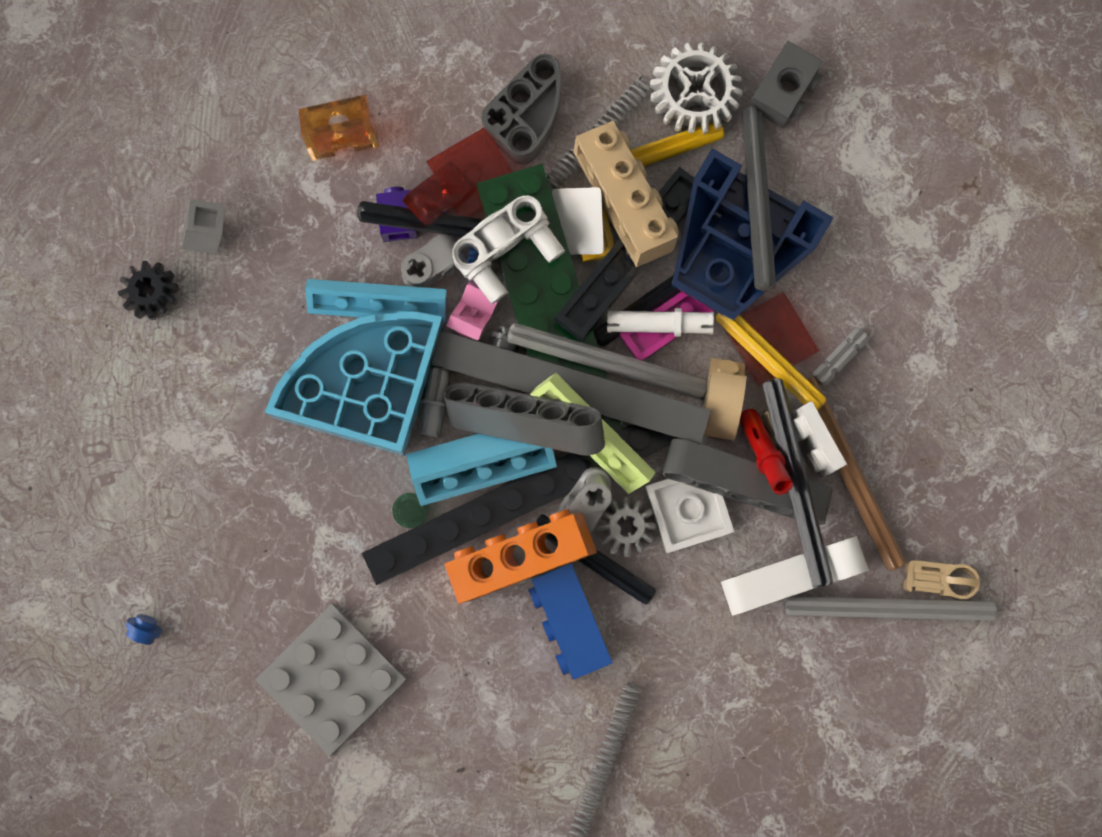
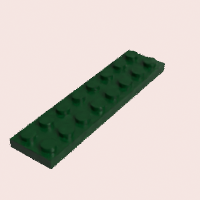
[476,164,623,432]

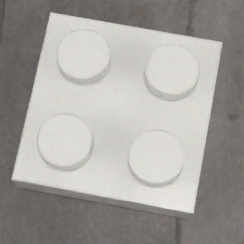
[792,401,847,478]
[645,479,734,554]

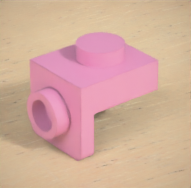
[446,282,498,341]

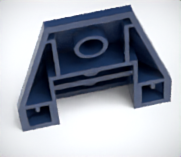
[671,148,834,321]

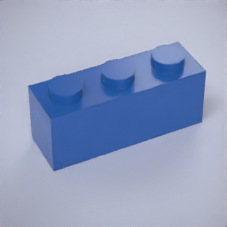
[528,563,613,680]

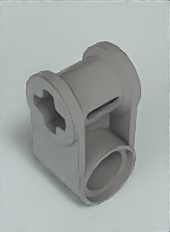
[401,234,468,288]
[556,467,612,534]

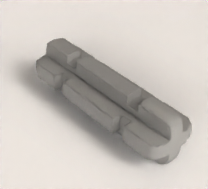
[812,327,870,386]

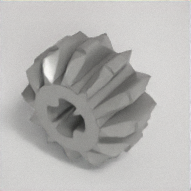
[596,497,657,557]

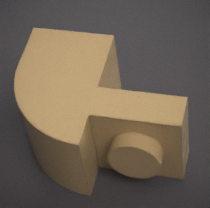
[703,358,747,441]

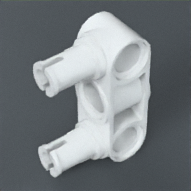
[452,196,565,304]

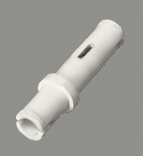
[607,308,714,337]

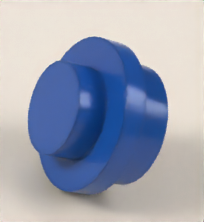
[126,614,162,645]

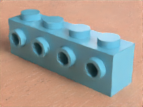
[406,433,557,506]

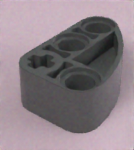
[481,53,561,165]

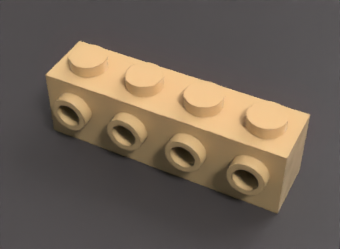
[573,121,679,268]

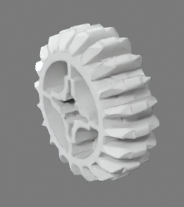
[650,42,742,134]

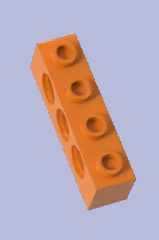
[444,509,597,604]

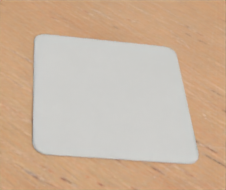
[551,187,604,255]

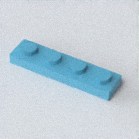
[305,279,447,323]

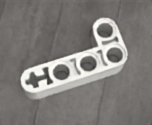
[721,536,869,616]

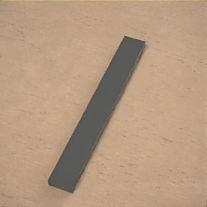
[431,331,712,444]

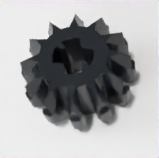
[118,261,180,321]

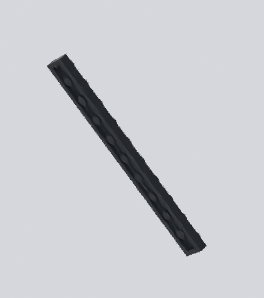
[362,424,681,585]

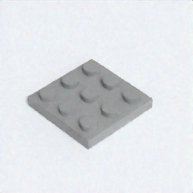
[255,604,407,756]

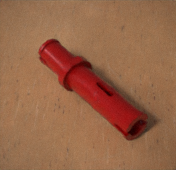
[740,408,793,495]

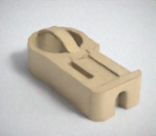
[903,560,980,600]

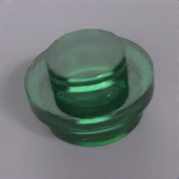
[392,493,428,528]

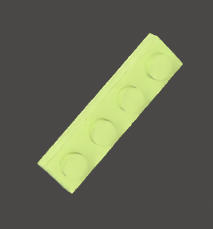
[530,373,655,494]

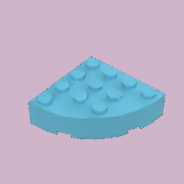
[265,312,445,456]

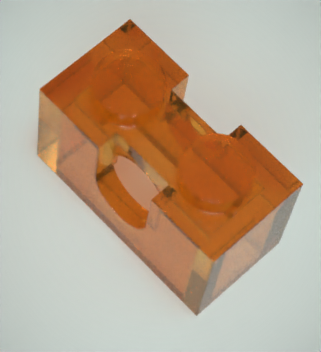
[298,94,379,161]

